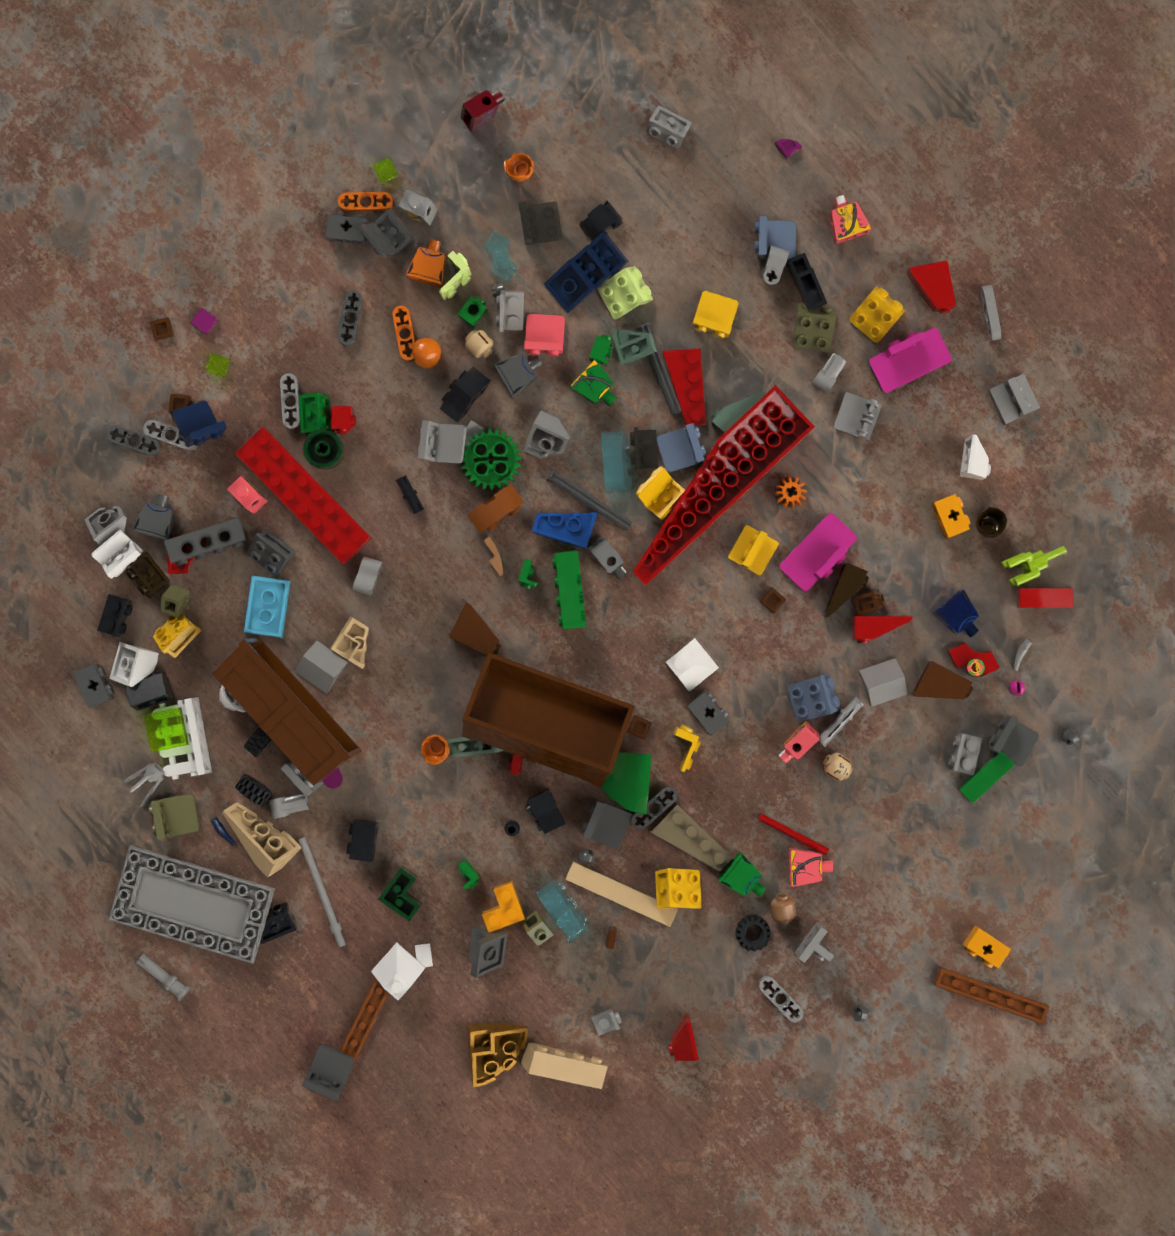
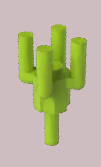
[1001,546,1067,586]

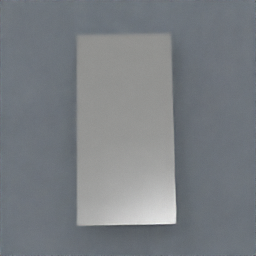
[108,845,275,964]

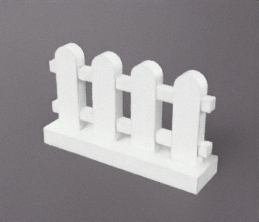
[153,697,212,780]

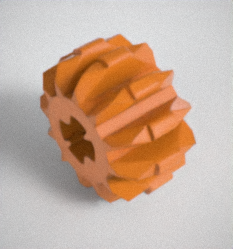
[774,476,807,509]

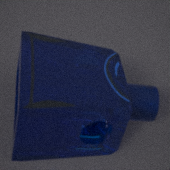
[932,589,979,637]

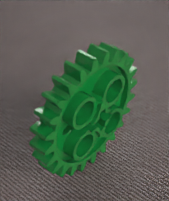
[461,428,522,491]

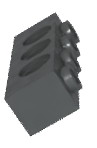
[164,518,247,566]

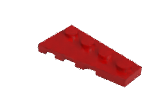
[662,348,706,426]

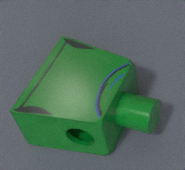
[717,851,766,897]

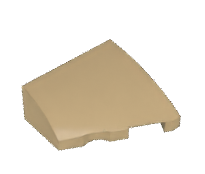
[330,616,369,669]

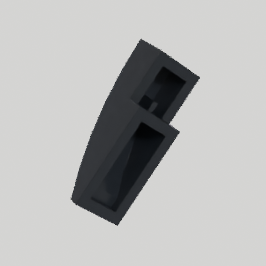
[786,253,827,311]

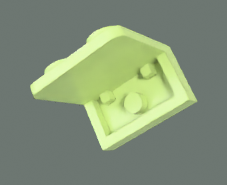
[439,251,472,300]
[598,266,653,319]

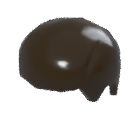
[976,507,1007,538]

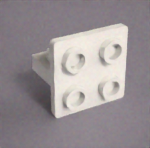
[91,530,145,579]

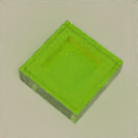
[373,157,398,183]
[205,353,230,377]

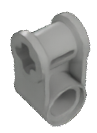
[761,245,789,285]

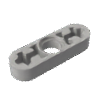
[980,285,1001,341]
[280,373,300,430]
[143,420,197,451]
[759,975,803,1022]

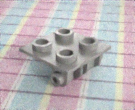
[833,392,882,440]

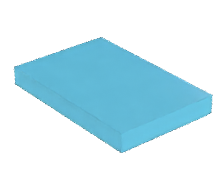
[244,576,291,638]

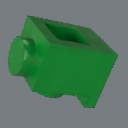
[589,334,614,366]

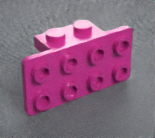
[869,328,952,393]
[779,513,857,592]

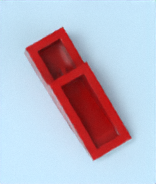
[1017,588,1073,608]

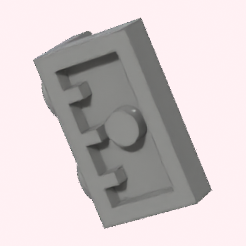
[645,105,692,149]
[496,290,524,332]
[948,733,982,776]
[281,761,323,797]

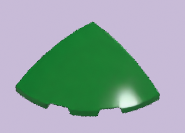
[602,753,652,815]

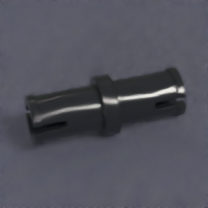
[396,475,425,514]
[505,821,520,836]

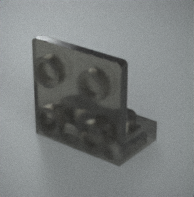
[518,201,562,245]
[630,427,658,469]

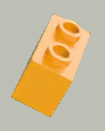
[931,494,971,539]
[963,925,1011,969]

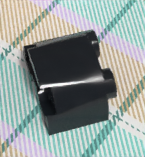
[579,200,623,241]

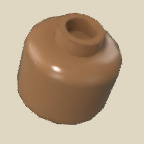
[770,894,797,924]

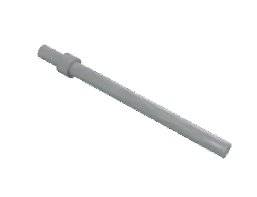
[298,837,346,947]

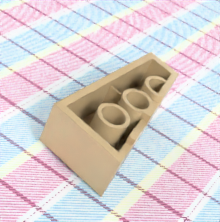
[521,1041,608,1089]

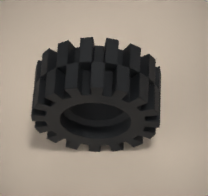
[244,727,272,757]
[235,774,272,806]
[735,915,771,952]

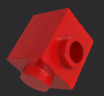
[331,406,357,435]

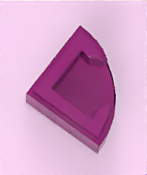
[775,139,802,159]

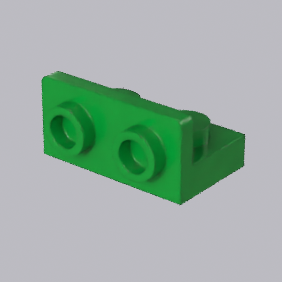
[299,393,331,434]

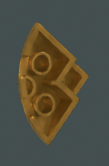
[467,1023,528,1088]

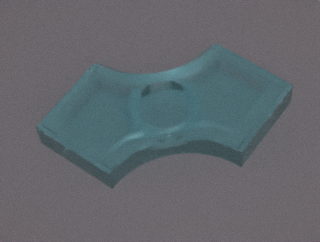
[484,230,517,283]

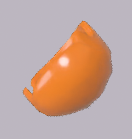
[504,153,534,182]
[412,338,441,368]
[421,734,450,765]

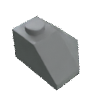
[523,411,570,459]
[84,506,127,546]

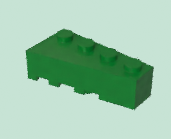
[552,551,586,630]

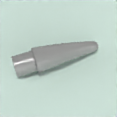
[1014,639,1032,671]

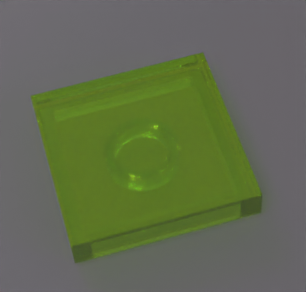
[143,707,189,753]

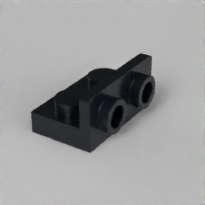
[97,594,133,637]
[260,902,297,944]

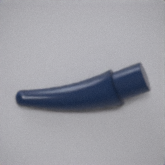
[210,817,236,845]

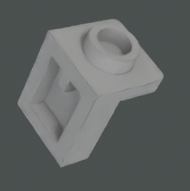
[591,1008,622,1036]

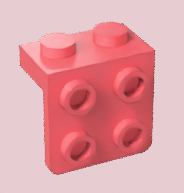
[524,314,565,357]

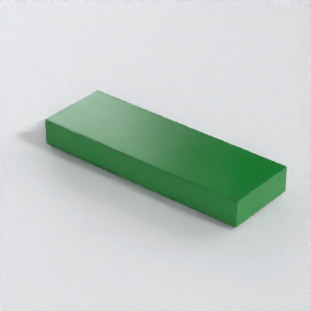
[959,750,1015,803]

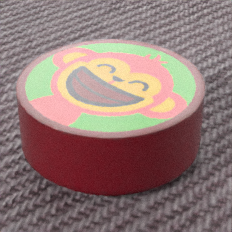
[965,658,986,677]

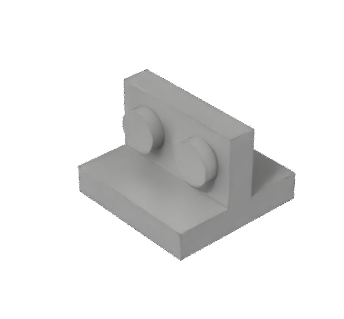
[988,374,1040,425]
[794,922,834,963]

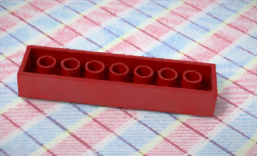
[235,427,372,565]

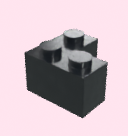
[440,367,491,423]
[526,788,566,834]

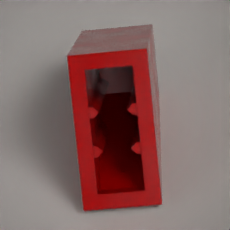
[907,260,956,314]

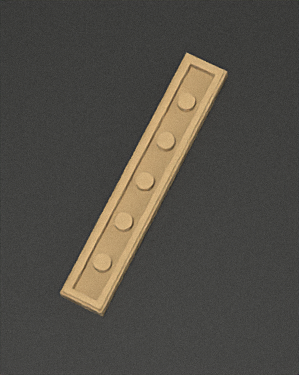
[565,861,678,927]

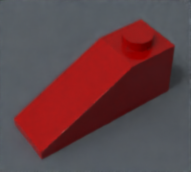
[852,616,913,643]

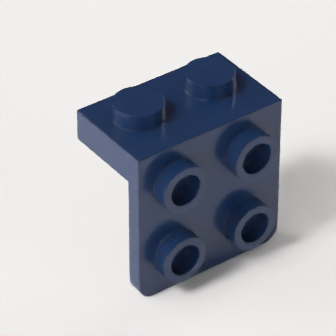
[172,400,227,447]

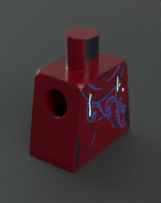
[460,90,505,133]

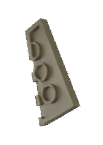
[651,804,733,872]

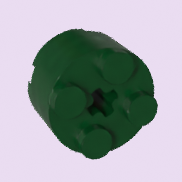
[303,429,345,470]

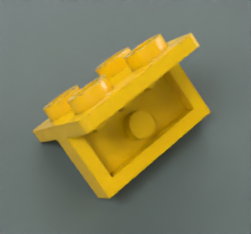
[728,525,779,576]
[153,612,201,658]

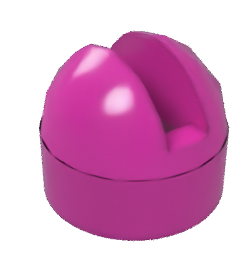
[1009,680,1025,696]

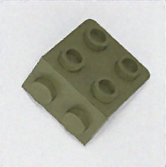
[792,303,836,352]
[149,794,200,840]

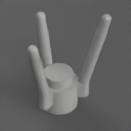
[124,762,165,808]

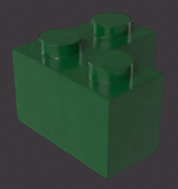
[378,865,422,922]

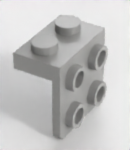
[418,420,467,464]

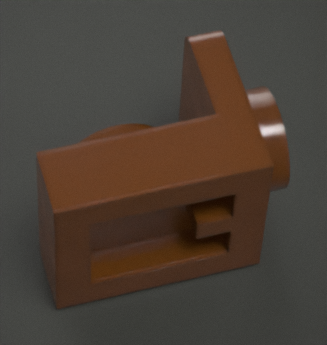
[852,590,885,616]

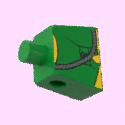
[570,359,617,407]

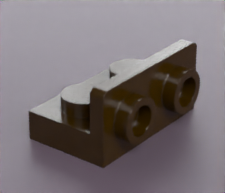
[126,551,170,599]

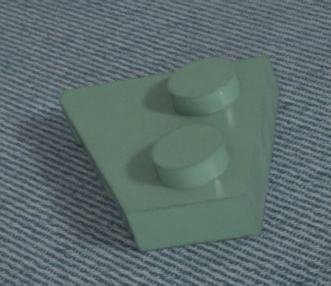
[611,329,657,365]

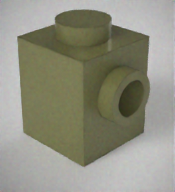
[160,585,191,617]
[521,910,554,946]

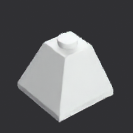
[960,435,991,480]
[665,638,719,692]
[109,642,159,687]
[371,942,426,1000]

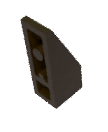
[823,563,869,618]

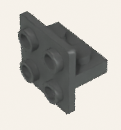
[247,529,296,577]

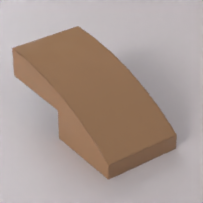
[483,536,504,577]

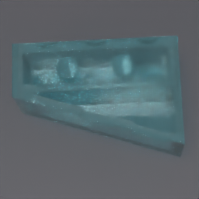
[601,430,632,494]

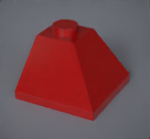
[668,1014,699,1061]

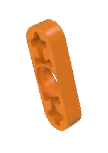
[338,192,394,212]
[392,306,415,362]

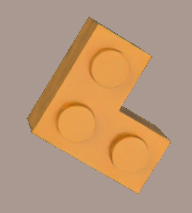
[482,880,526,933]

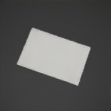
[465,420,484,445]
[415,943,433,967]

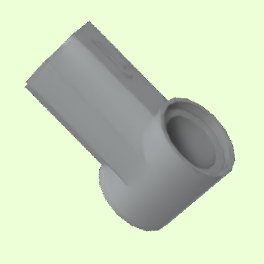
[811,353,846,394]
[268,793,309,819]

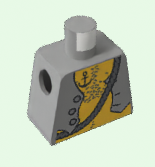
[397,189,438,226]

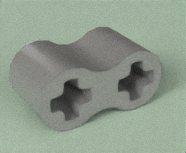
[352,556,383,596]

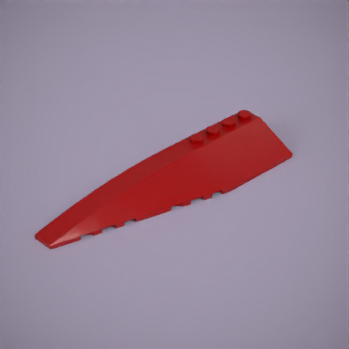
[633,385,815,586]

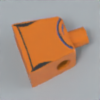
[406,239,446,288]

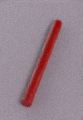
[758,813,829,855]

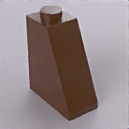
[449,603,501,655]
[911,661,973,699]

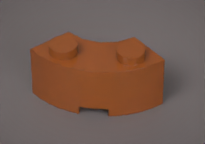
[467,484,524,534]

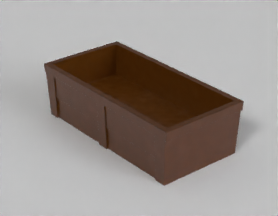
[212,638,362,786]
[462,652,635,788]

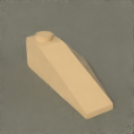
[222,802,301,878]

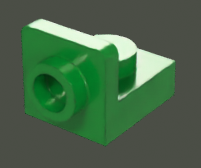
[518,559,538,589]
[458,858,480,890]

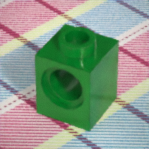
[457,296,487,329]

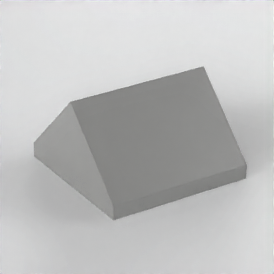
[295,640,349,694]
[859,658,908,707]

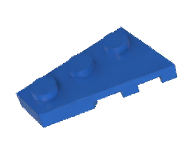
[531,512,598,549]

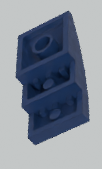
[544,232,629,313]

